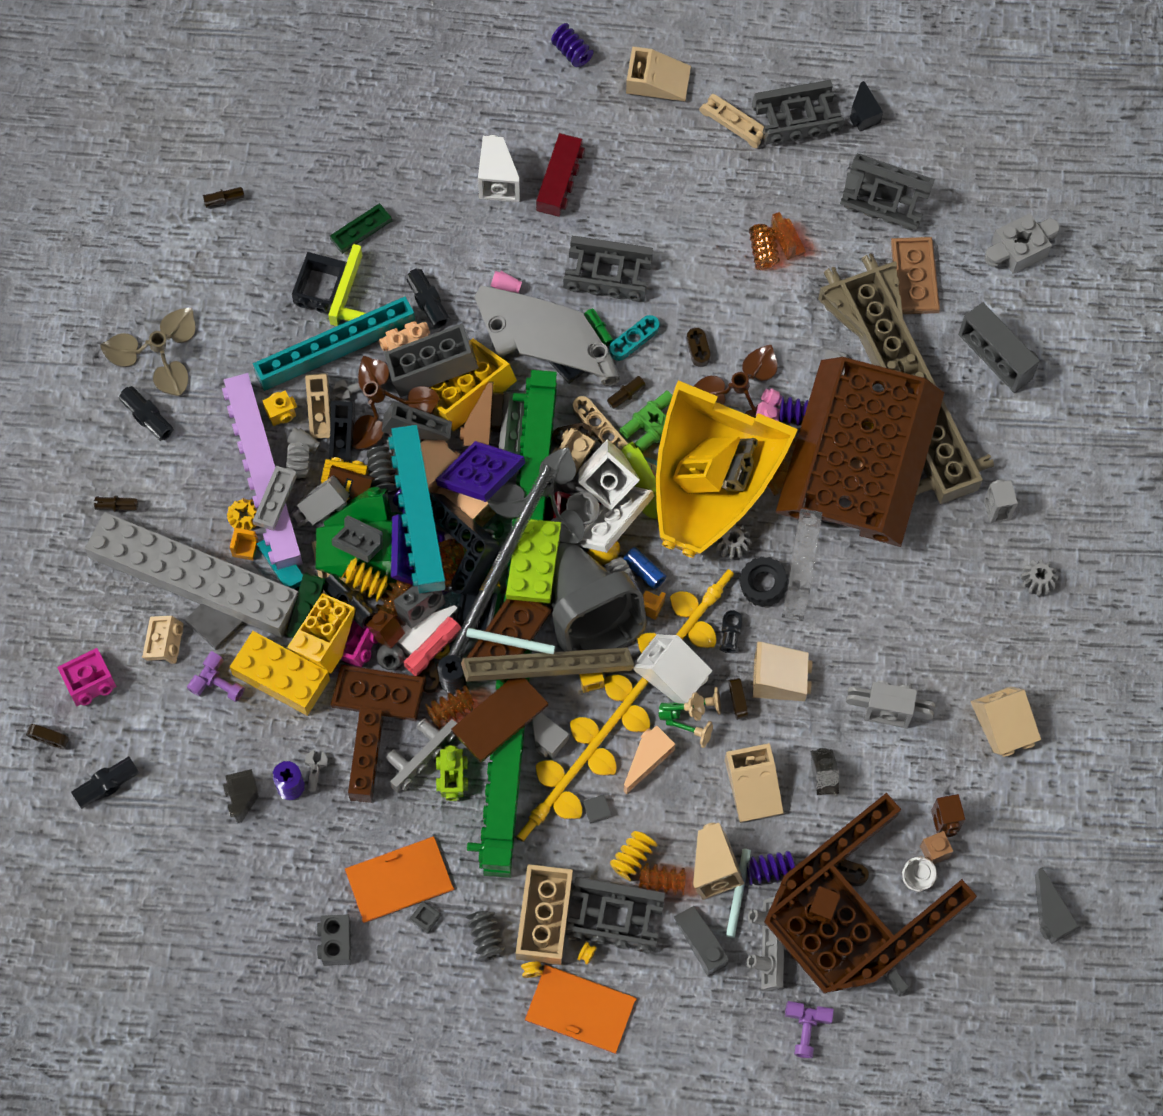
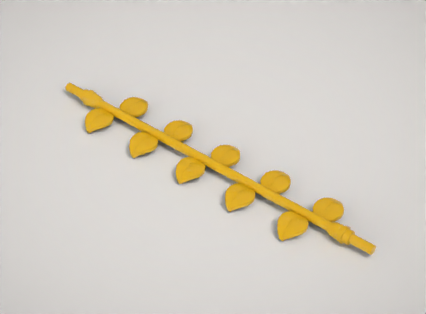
[516,569,734,842]

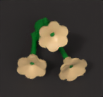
[659,687,721,748]

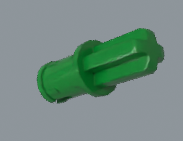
[584,308,614,347]

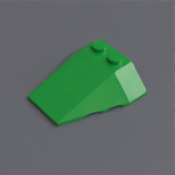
[315,512,403,592]

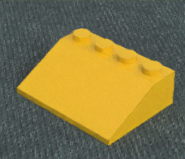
[429,338,517,432]

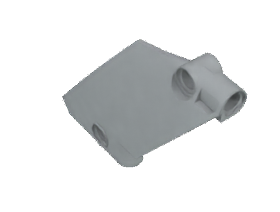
[474,286,620,387]

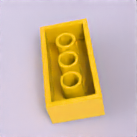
[230,631,330,716]

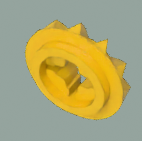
[227,498,258,530]

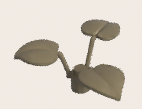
[100,308,195,396]

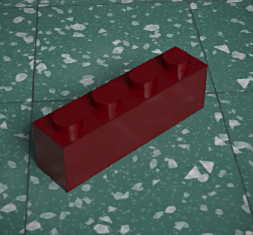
[536,133,585,217]

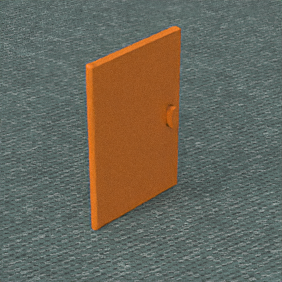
[345,836,454,923]
[525,964,637,1054]

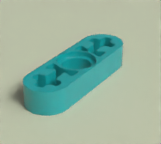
[609,315,660,361]

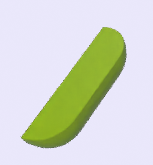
[621,441,658,519]

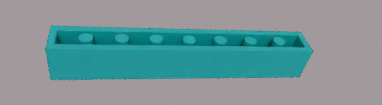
[253,296,415,391]
[388,425,445,594]

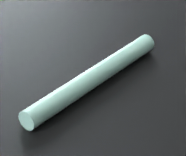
[466,628,555,655]
[726,849,751,938]

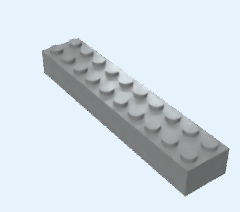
[84,512,298,638]

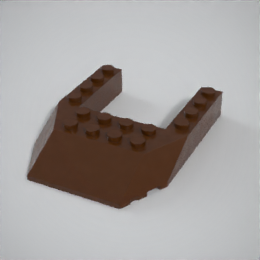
[764,792,977,994]

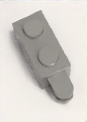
[289,475,350,527]

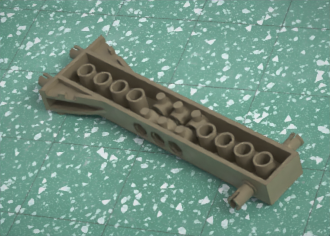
[818,254,994,505]

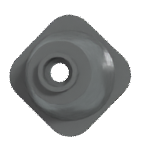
[550,542,647,652]

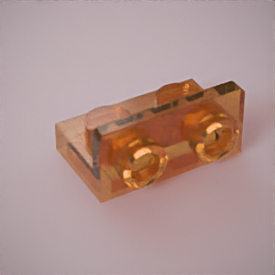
[770,212,806,260]

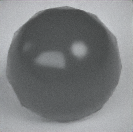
[377,644,404,670]

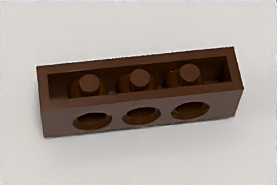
[348,708,384,803]

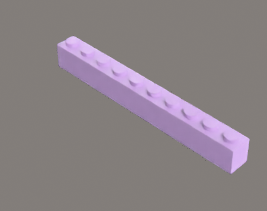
[222,373,303,570]

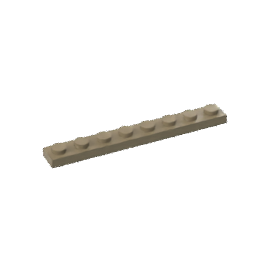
[461,648,634,682]

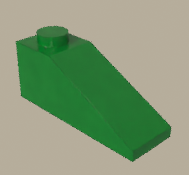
[324,487,391,526]

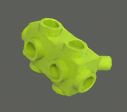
[436,745,468,801]

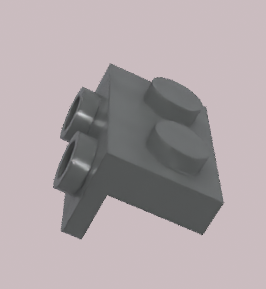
[332,516,383,563]

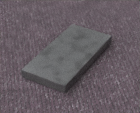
[185,561,266,650]

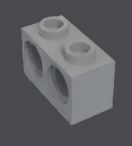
[984,480,1018,524]

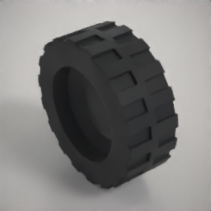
[739,556,789,607]

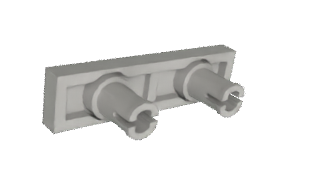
[386,718,457,793]
[747,897,784,991]

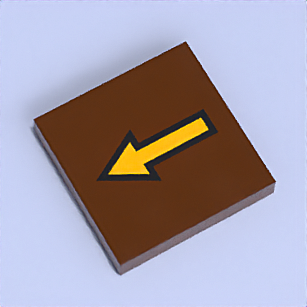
[328,465,373,503]

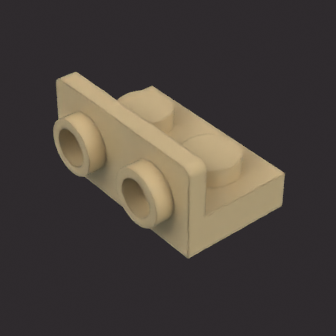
[551,428,597,478]
[142,616,184,664]

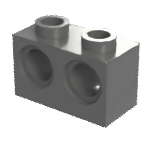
[394,586,445,628]
[317,914,351,966]

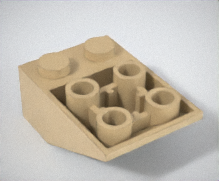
[626,46,691,101]
[725,743,783,823]

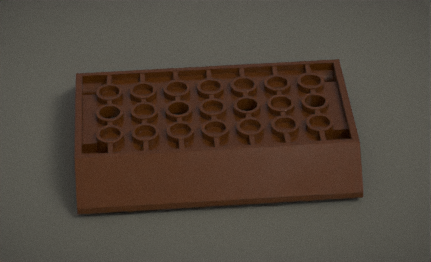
[775,357,945,547]

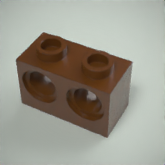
[931,794,966,837]

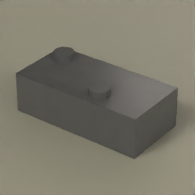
[958,302,1040,393]
[384,323,479,398]

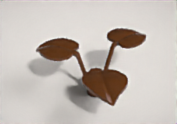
[693,345,778,418]
[352,356,440,449]

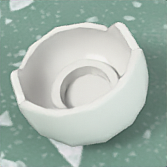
[902,856,937,892]

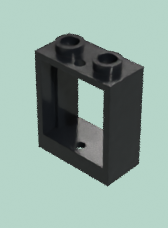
[292,252,347,313]

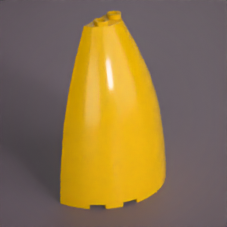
[656,380,798,558]

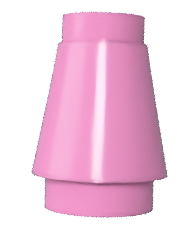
[490,271,522,293]

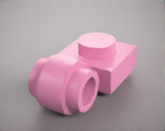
[756,388,782,421]

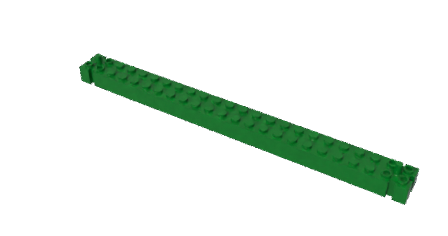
[467,370,557,878]

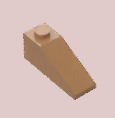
[460,381,494,446]

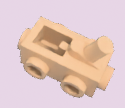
[379,321,430,352]

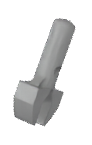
[333,379,362,400]
[305,750,329,792]

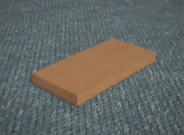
[891,237,940,314]

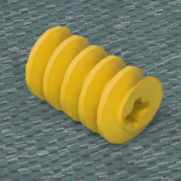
[340,557,389,602]
[610,831,658,881]

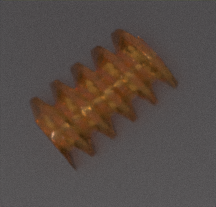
[749,224,780,270]
[375,579,412,621]
[425,685,474,728]
[639,863,686,896]

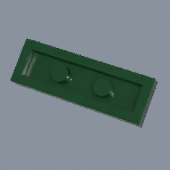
[330,203,392,254]
[286,573,326,638]

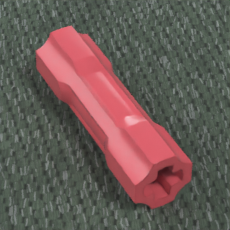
[403,617,462,676]

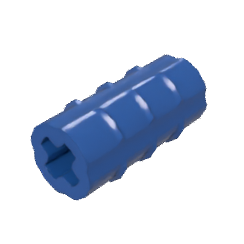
[623,547,667,590]

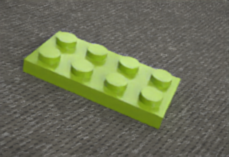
[506,518,561,603]

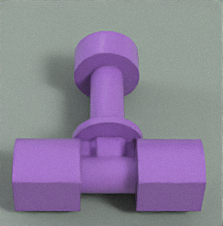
[187,651,245,702]
[785,1001,834,1058]

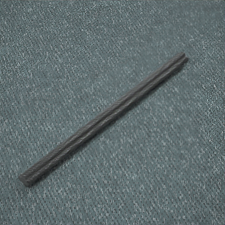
[447,464,555,657]

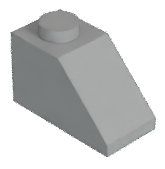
[532,712,569,760]

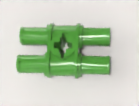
[619,390,673,453]

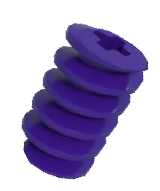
[551,23,594,67]
[779,396,809,425]
[273,761,305,800]
[747,851,795,886]

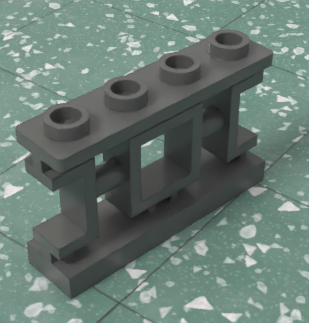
[752,80,844,144]
[840,153,935,230]
[563,235,653,301]
[566,877,665,953]

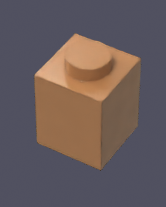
[920,831,953,864]

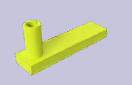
[328,244,366,326]

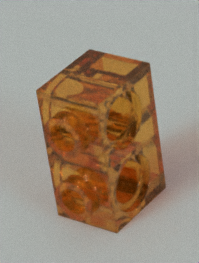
[438,539,467,587]

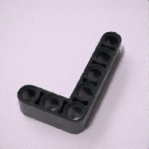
[429,492,500,595]

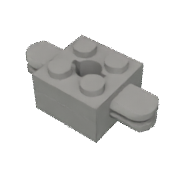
[985,213,1059,274]
[846,681,936,729]

